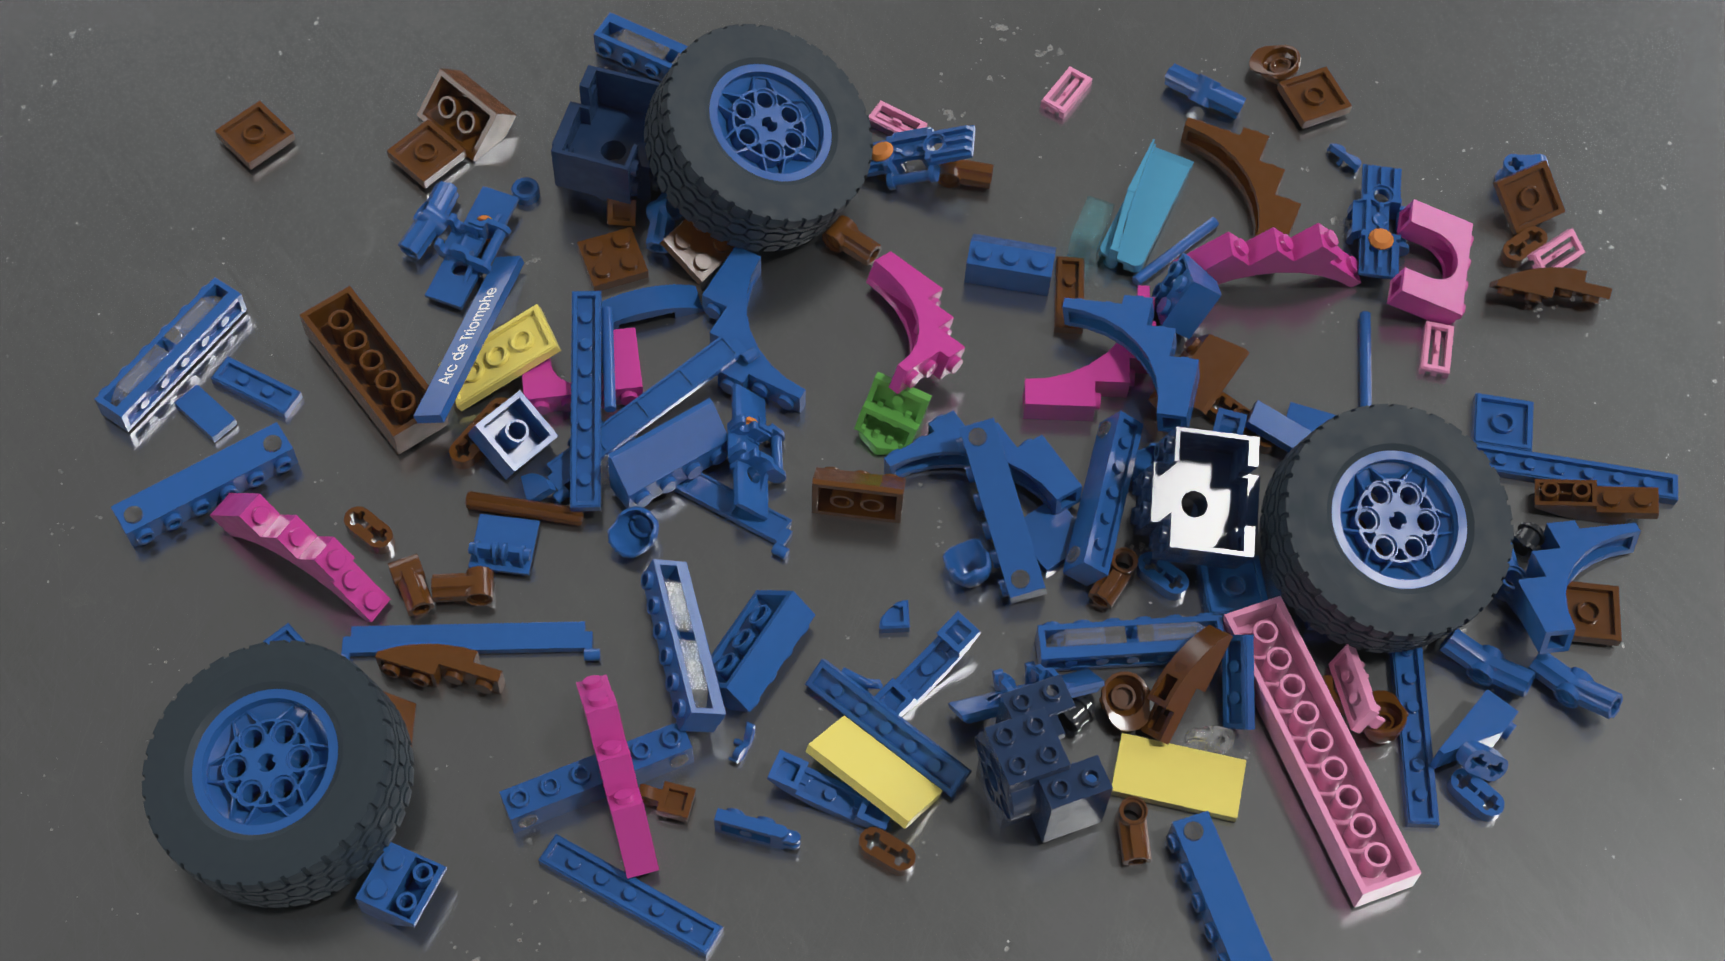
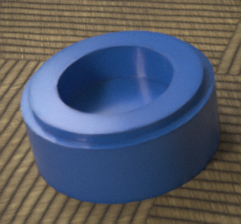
[511,177,540,206]

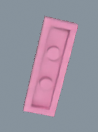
[1328,644,1385,734]

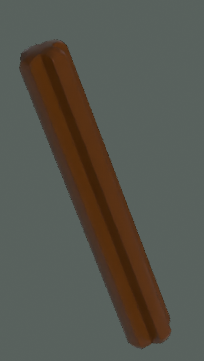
[465,491,584,526]

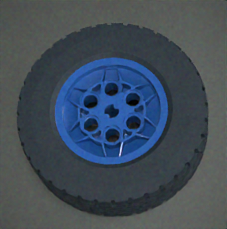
[644,24,873,252]
[1260,404,1514,653]
[142,640,414,908]

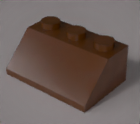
[417,68,517,161]
[1148,334,1249,418]
[811,467,906,523]

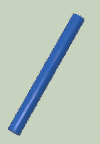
[1132,217,1219,286]
[602,306,616,412]
[1359,311,1372,407]

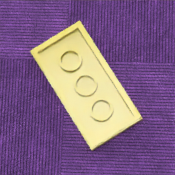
[438,304,561,412]
[805,716,943,829]
[1111,733,1246,822]

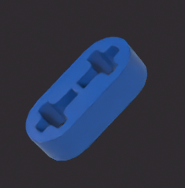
[1136,552,1189,601]
[1456,740,1509,781]
[1447,768,1505,822]

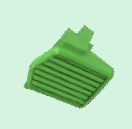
[854,372,932,455]

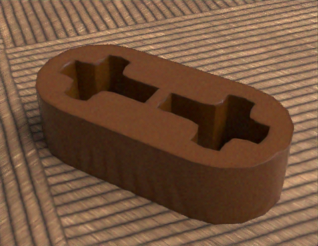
[1499,226,1548,268]
[344,506,395,555]
[859,827,916,876]

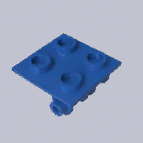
[468,514,540,576]

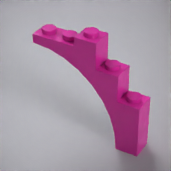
[1173,223,1361,288]
[866,251,965,394]
[1022,285,1156,421]
[210,493,391,622]
[576,674,659,879]

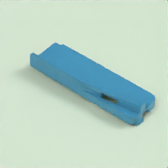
[1099,139,1194,273]

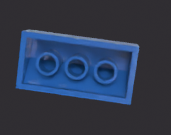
[608,398,728,509]
[711,590,815,712]

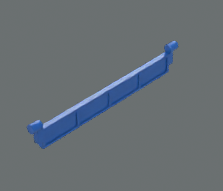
[546,334,760,504]
[567,421,793,560]
[341,621,601,661]

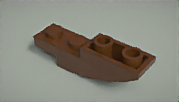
[1489,267,1612,305]
[1535,479,1659,524]
[1141,625,1233,745]
[375,644,506,695]

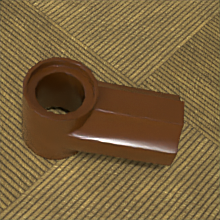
[938,159,994,189]
[822,215,881,266]
[1088,547,1138,610]
[387,553,434,617]
[431,566,494,606]
[1115,796,1152,866]

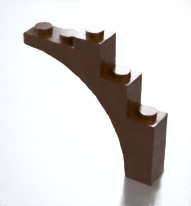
[1181,117,1301,237]

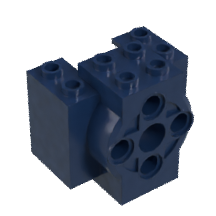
[551,65,661,204]
[1130,426,1260,569]
[974,674,1113,843]

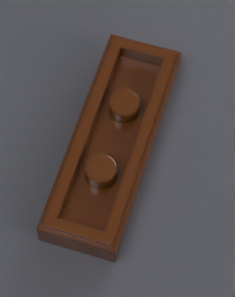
[1054,256,1085,334]

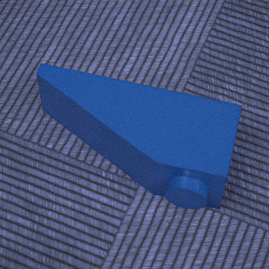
[1429,689,1519,769]

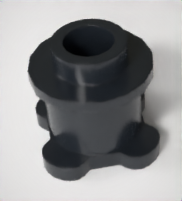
[1512,522,1545,562]
[1057,696,1095,738]

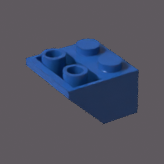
[1152,253,1222,339]
[355,842,447,927]

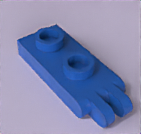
[714,808,801,850]

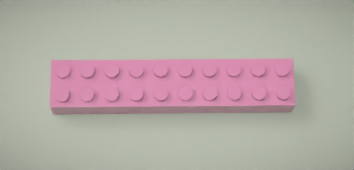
[1223,596,1421,908]

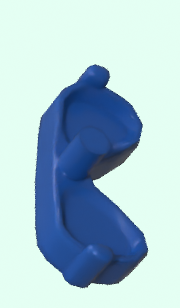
[1327,143,1361,173]
[728,722,756,764]

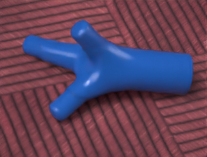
[842,667,883,692]

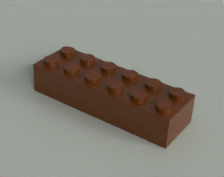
[299,286,449,454]

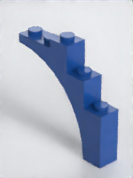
[702,247,806,413]
[1062,295,1200,432]
[884,410,1082,515]
[1511,520,1641,654]

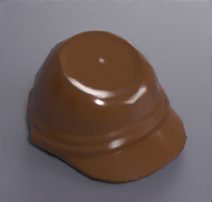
[1249,44,1301,85]
[1099,671,1150,732]
[1362,690,1409,744]

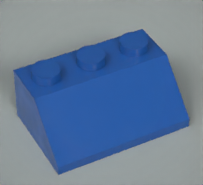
[964,234,1056,296]

